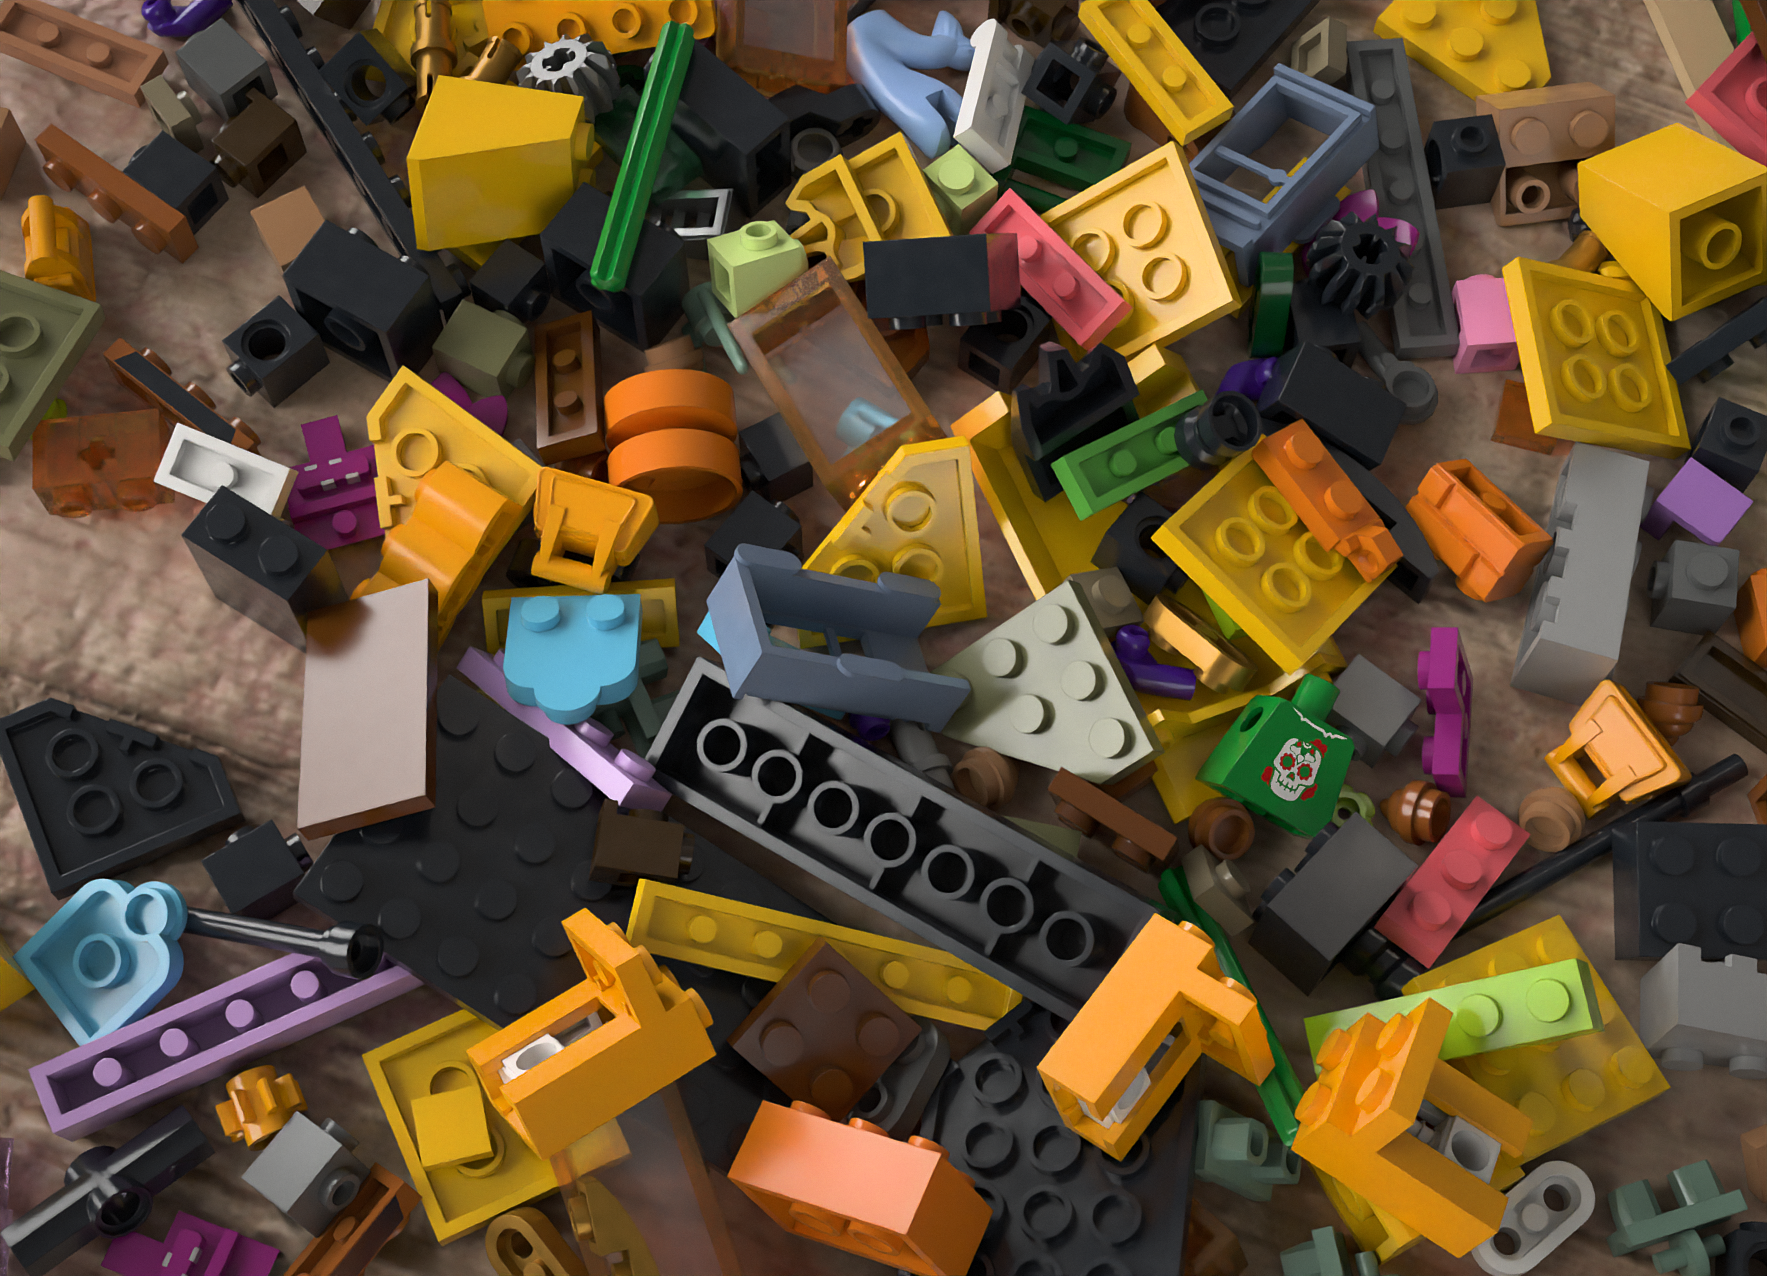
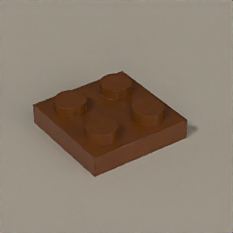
[1047,766,1180,874]
[726,936,922,1123]

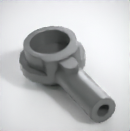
[786,128,843,235]
[1357,321,1438,425]

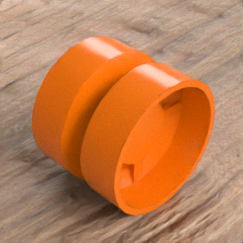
[603,369,743,524]

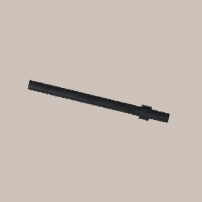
[1448,754,1748,944]

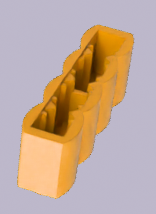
[349,460,523,651]

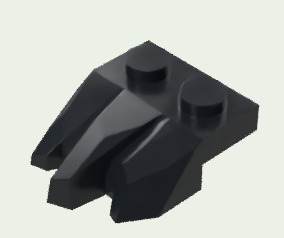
[1011,341,1140,502]

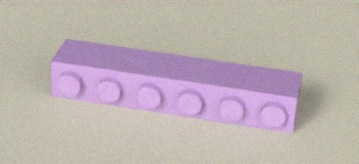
[28,953,425,1142]

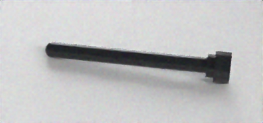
[183,906,384,980]

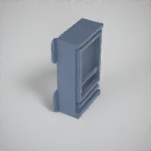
[1189,63,1379,288]
[706,543,971,733]

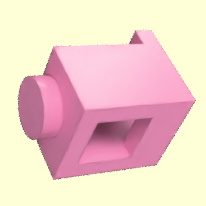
[1451,274,1520,374]

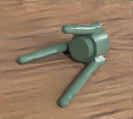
[681,282,799,388]

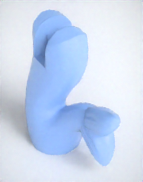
[836,10,975,159]

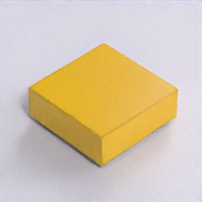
[411,1084,494,1172]

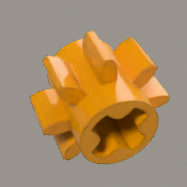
[215,1065,308,1151]

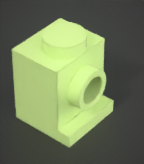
[922,144,998,236]

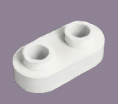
[1471,1161,1595,1276]

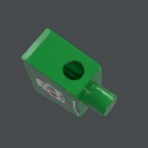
[1195,674,1355,840]

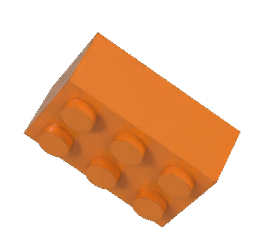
[727,1100,994,1276]

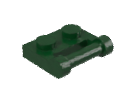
[990,105,1132,215]

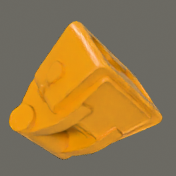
[21,195,96,302]
[531,467,659,595]
[1544,679,1692,820]

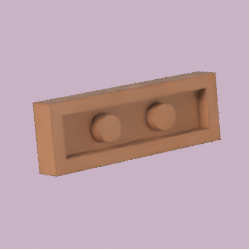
[0,0,169,108]

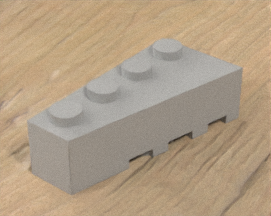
[1510,441,1654,706]
[1639,943,1767,1079]

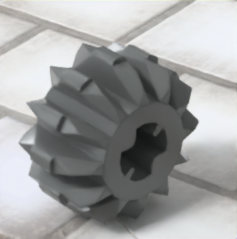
[516,33,622,124]

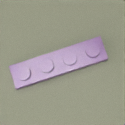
[456,646,672,812]

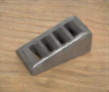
[646,188,746,261]

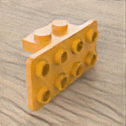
[482,0,718,71]

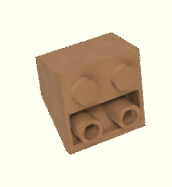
[1476,81,1615,227]

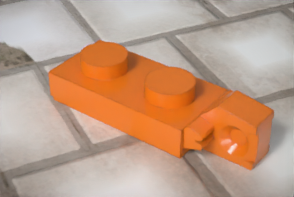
[1251,418,1404,583]

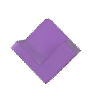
[1639,457,1754,546]

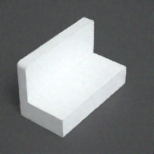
[154,423,299,528]

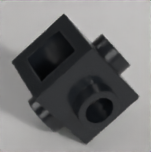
[1021,37,1122,125]

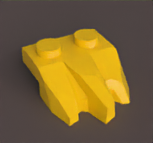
[785,131,954,287]

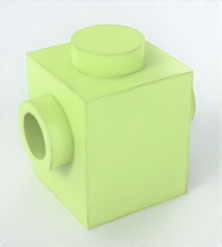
[707,220,808,321]

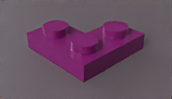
[1418,627,1474,798]

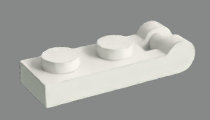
[953,19,1034,174]

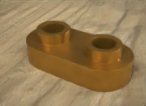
[1142,594,1258,694]
[485,1206,593,1276]

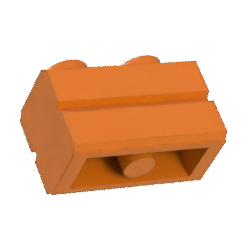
[1405,458,1554,603]

